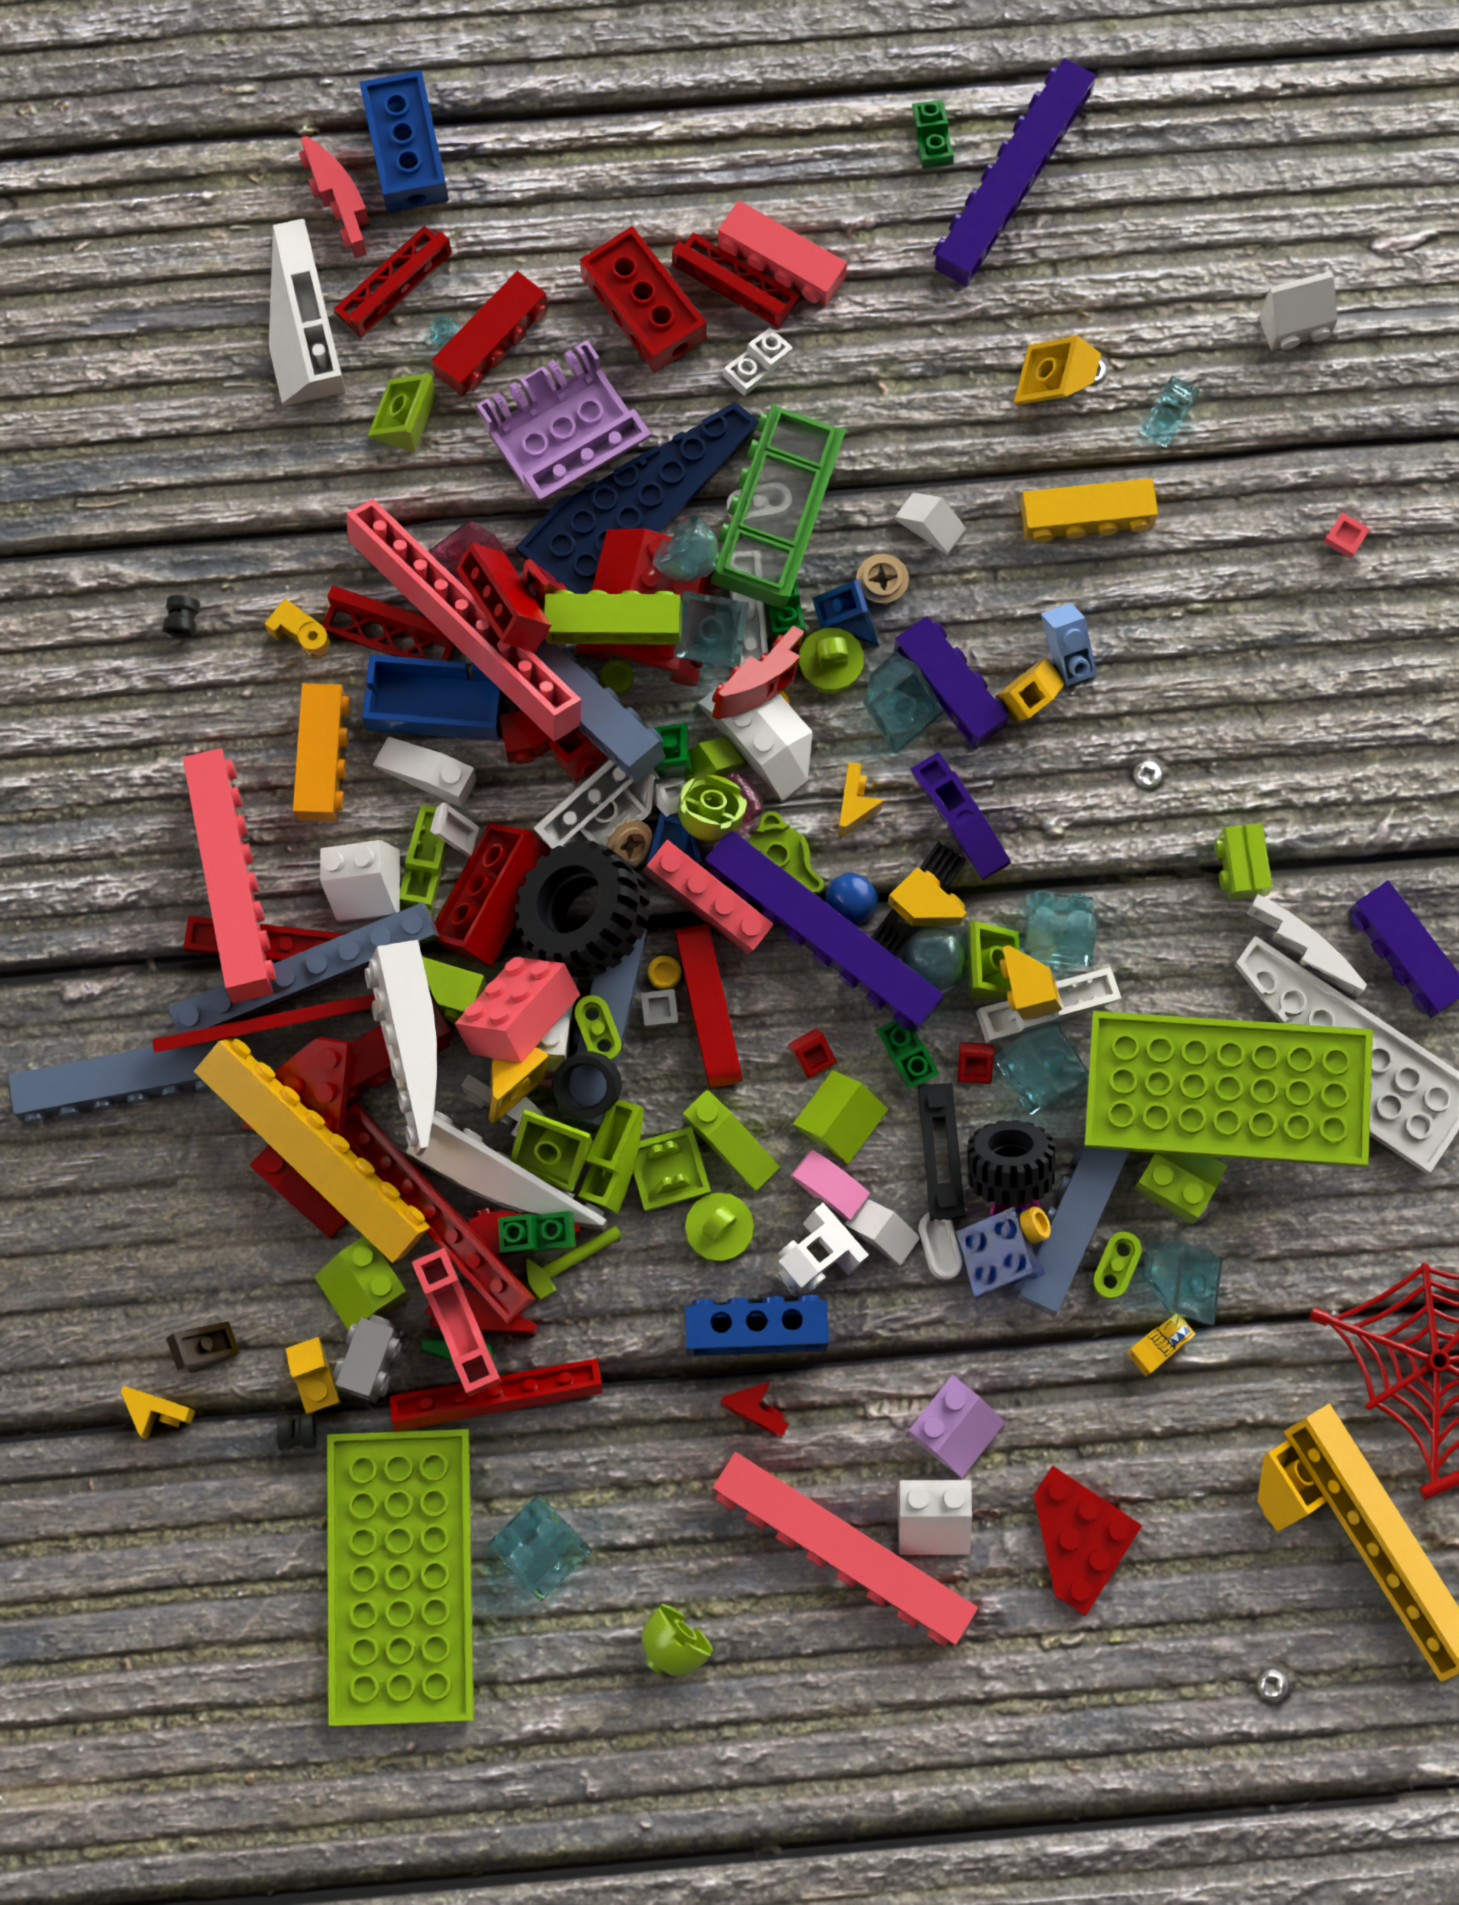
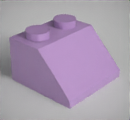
[907,1375,1005,1479]

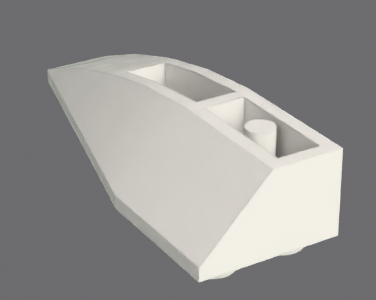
[269,218,346,406]
[364,940,437,1156]
[406,1111,608,1231]

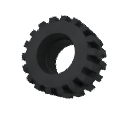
[967,1120,1055,1206]

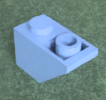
[1041,603,1097,686]

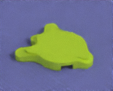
[748,811,824,906]

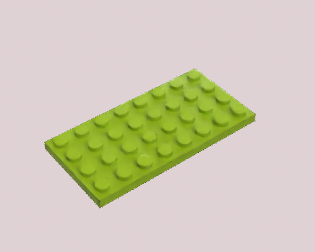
[1084,1011,1373,1168]
[327,1429,474,1726]

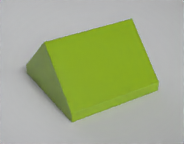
[367,373,437,452]
[966,921,1020,1000]
[793,1070,888,1165]
[510,1110,592,1192]

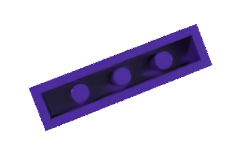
[894,616,1009,750]
[1349,880,1459,1019]

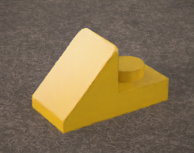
[838,762,884,836]
[286,1337,341,1413]
[121,1385,195,1440]

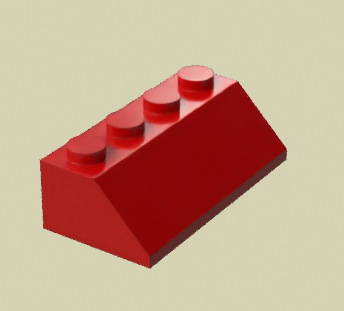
[433,823,551,967]

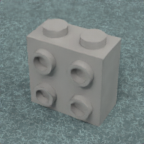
[333,1315,404,1403]

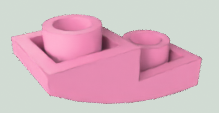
[791,1149,870,1220]

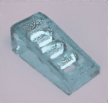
[1139,375,1200,448]

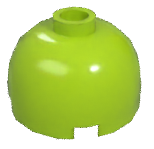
[678,775,747,842]
[641,1604,713,1676]

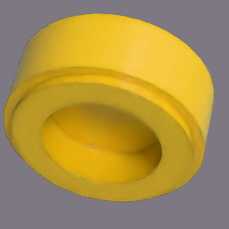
[648,956,682,991]
[1020,1206,1051,1244]

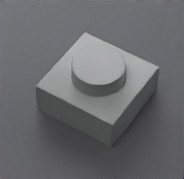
[641,989,678,1029]

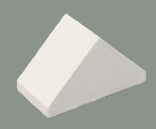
[894,492,966,555]
[844,1198,920,1266]

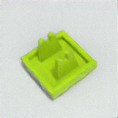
[633,1126,711,1213]

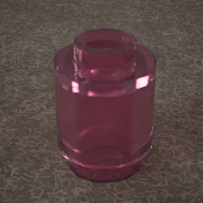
[725,772,765,823]

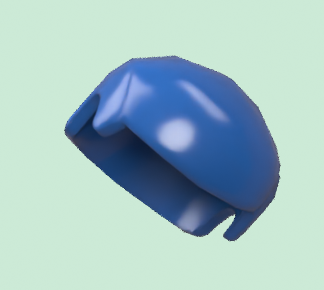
[824,873,878,926]

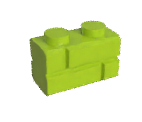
[1214,823,1273,900]

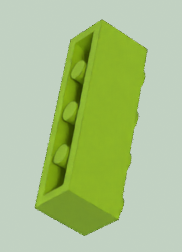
[544,590,683,645]

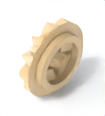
[856,554,909,605]
[606,818,653,867]

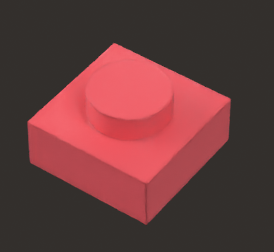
[1323,512,1370,559]

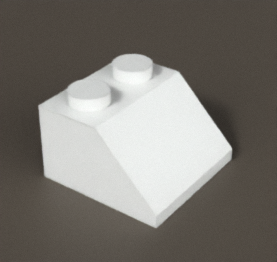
[1259,271,1338,350]
[320,840,400,923]
[897,1480,972,1555]

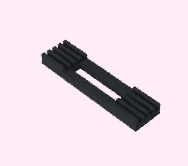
[871,841,967,959]
[917,1083,965,1221]

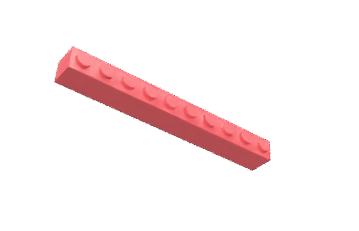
[346,499,581,741]

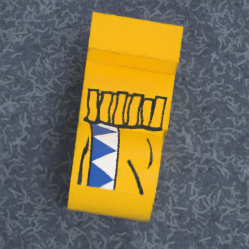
[264,598,330,658]
[1126,1312,1195,1377]

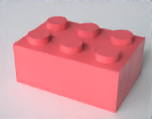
[454,957,580,1063]

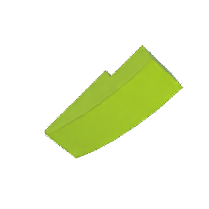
[578,1099,644,1214]

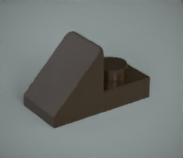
[166,1321,240,1373]

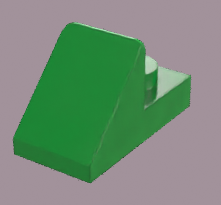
[654,723,693,779]

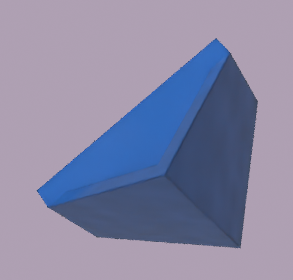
[812,579,880,647]

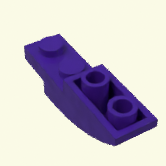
[910,752,1011,881]

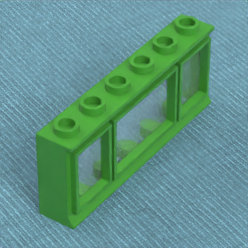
[708,402,846,610]

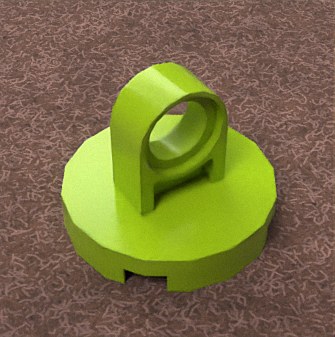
[799,628,864,694]
[685,1192,754,1262]

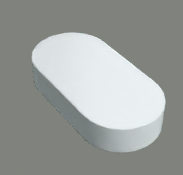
[918,1213,963,1280]

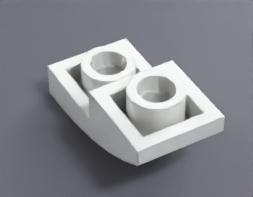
[722,327,793,396]

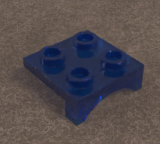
[956,1207,1045,1298]

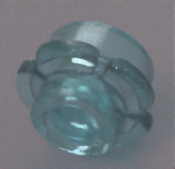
[429,316,460,346]

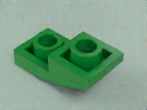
[912,100,954,169]
[762,574,806,642]
[875,1021,939,1090]
[498,1211,576,1253]

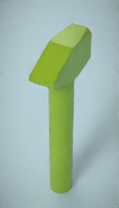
[526,1225,622,1302]

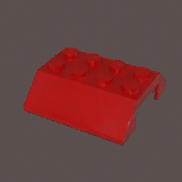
[575,528,721,687]

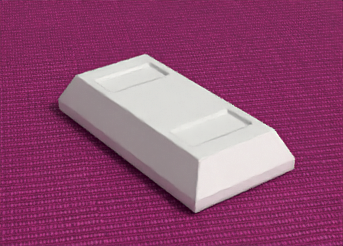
[430,802,479,858]

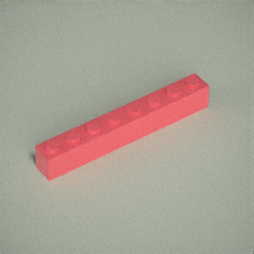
[183,748,276,1004]
[712,1451,978,1647]

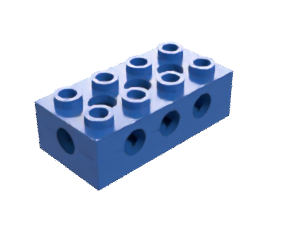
[359,70,449,213]
[685,1295,829,1357]

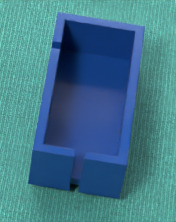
[362,655,504,741]

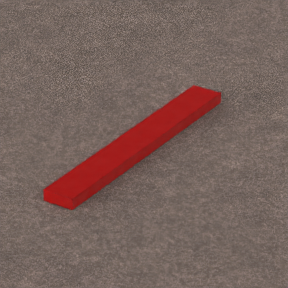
[151,994,375,1053]
[343,1103,535,1324]

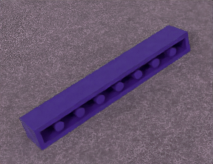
[933,58,1097,287]
[705,831,944,1033]

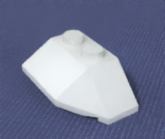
[698,683,812,802]
[533,759,655,849]

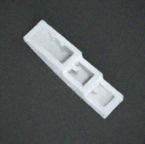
[1247,894,1367,998]
[976,967,1122,1043]

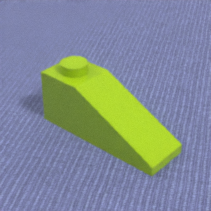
[683,1089,780,1192]

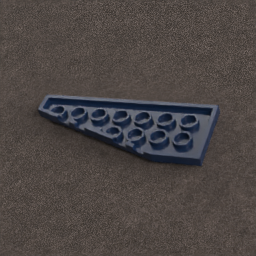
[515,402,759,594]

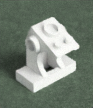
[775,1203,869,1295]

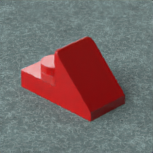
[720,1381,789,1439]

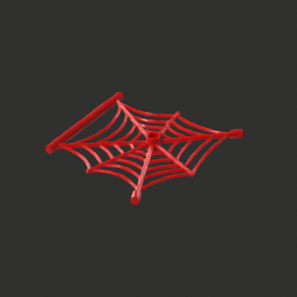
[1309,1262,1459,1501]

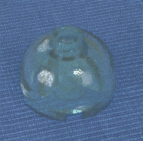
[652,514,718,582]
[900,926,969,993]

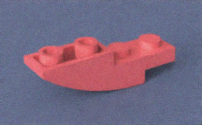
[298,136,369,258]

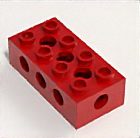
[579,226,707,373]

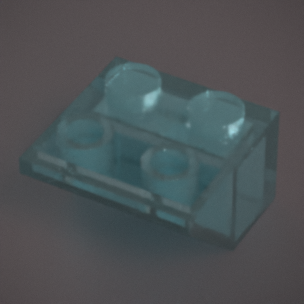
[1023,891,1096,966]
[488,1494,593,1602]

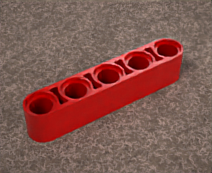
[675,923,743,1089]

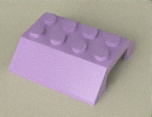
[475,341,652,502]

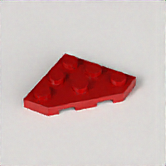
[242,1037,353,1137]
[1033,1465,1143,1616]

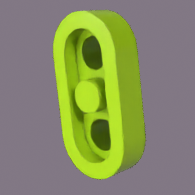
[575,995,621,1061]
[1092,1232,1142,1300]

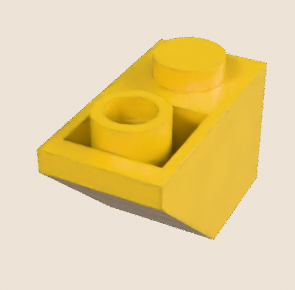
[995,657,1065,722]
[888,867,967,926]
[1000,945,1062,1020]

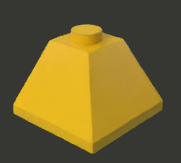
[1014,335,1101,405]
[489,1047,549,1124]
[1257,1440,1327,1532]

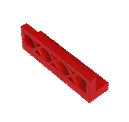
[333,225,452,337]
[672,232,800,329]
[322,585,455,661]

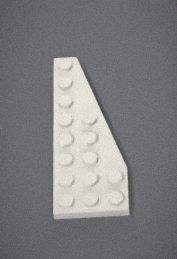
[1234,936,1459,1175]

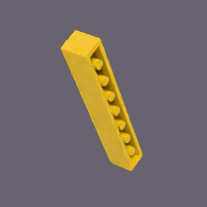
[193,1037,430,1263]
[1283,1403,1459,1682]

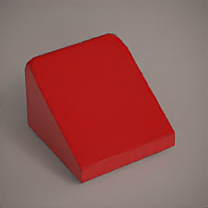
[788,1029,838,1079]
[957,1042,994,1084]

